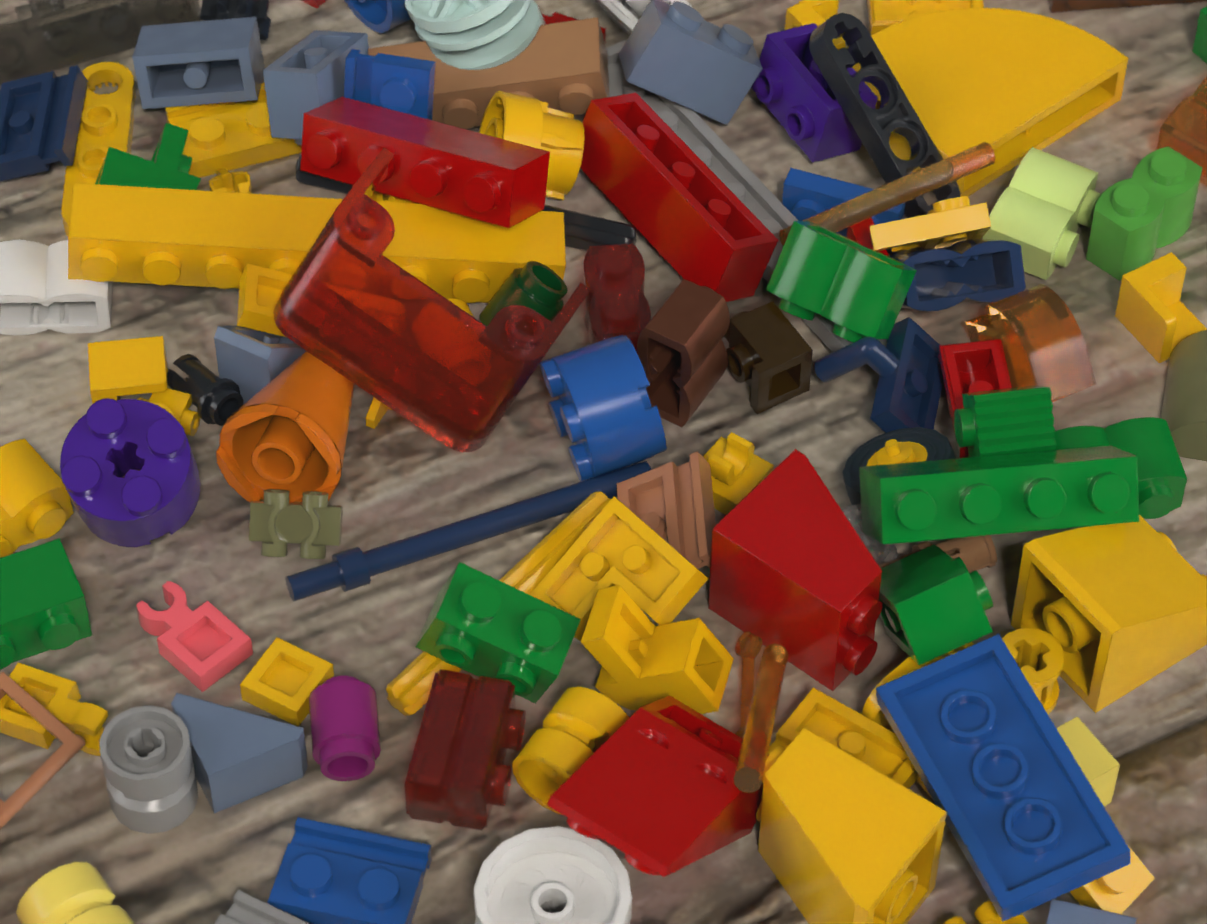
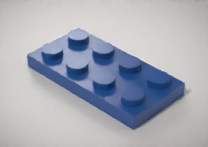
[876,634,1131,922]

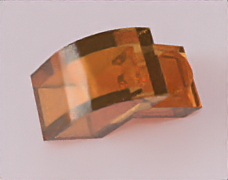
[965,284,1096,402]

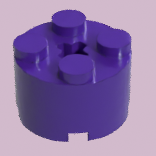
[60,398,201,547]

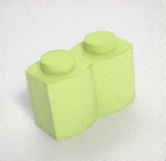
[982,147,1101,280]

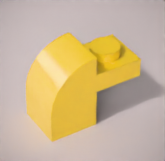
[581,585,734,714]

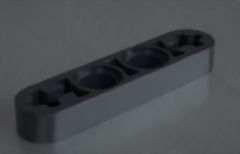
[809,13,961,218]

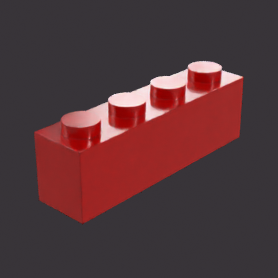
[580,92,779,302]
[300,96,550,228]

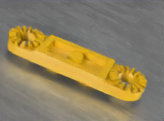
[61,62,136,236]

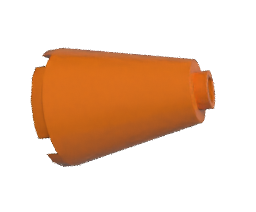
[216,349,355,503]

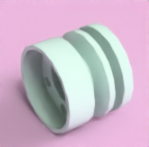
[405,0,545,70]

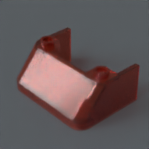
[273,148,591,452]

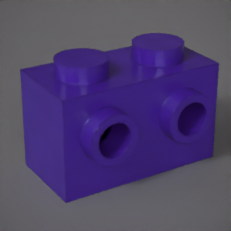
[751,23,878,163]

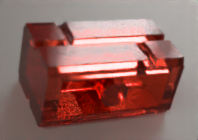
[404,669,526,831]

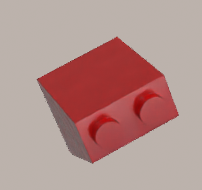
[709,449,882,691]

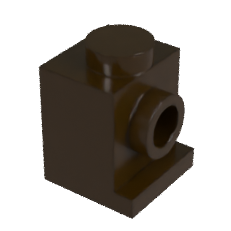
[724,301,813,414]

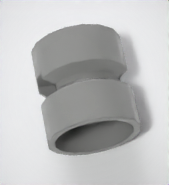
[99,705,198,834]

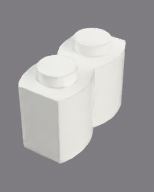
[0,239,113,335]

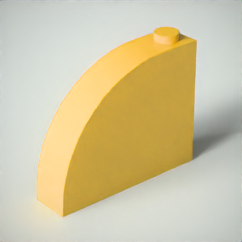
[852,8,1128,197]

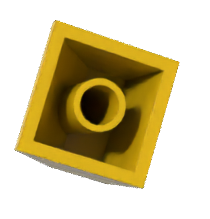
[1011,515,1207,713]
[756,728,947,924]

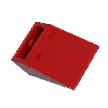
[547,695,769,877]

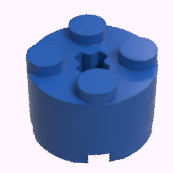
[540,335,667,482]

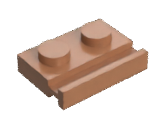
[617,451,716,569]

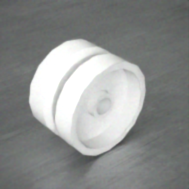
[474,826,632,924]

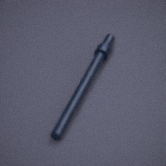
[285,461,652,601]

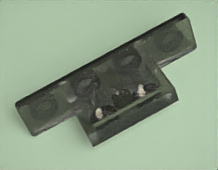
[0,0,203,86]

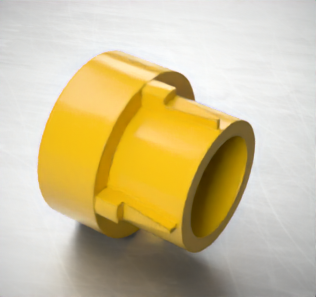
[479,91,584,200]

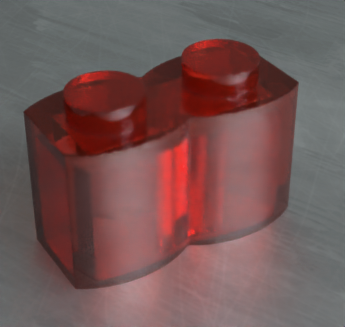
[584,244,651,368]

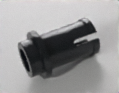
[167,354,243,425]

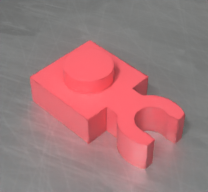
[136,581,253,692]

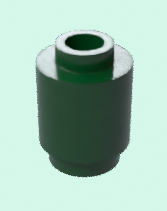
[480,261,568,354]

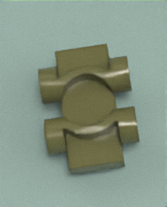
[249,489,343,559]

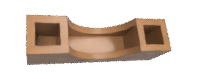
[368,17,610,129]

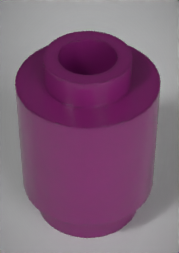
[309,676,381,781]

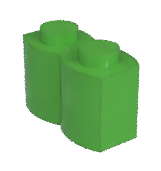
[1086,147,1202,281]

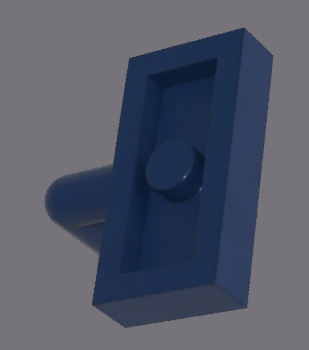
[814,317,943,433]

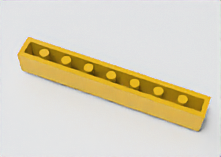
[68,183,566,303]

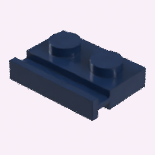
[0,65,88,182]

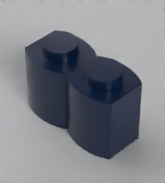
[889,239,1026,311]

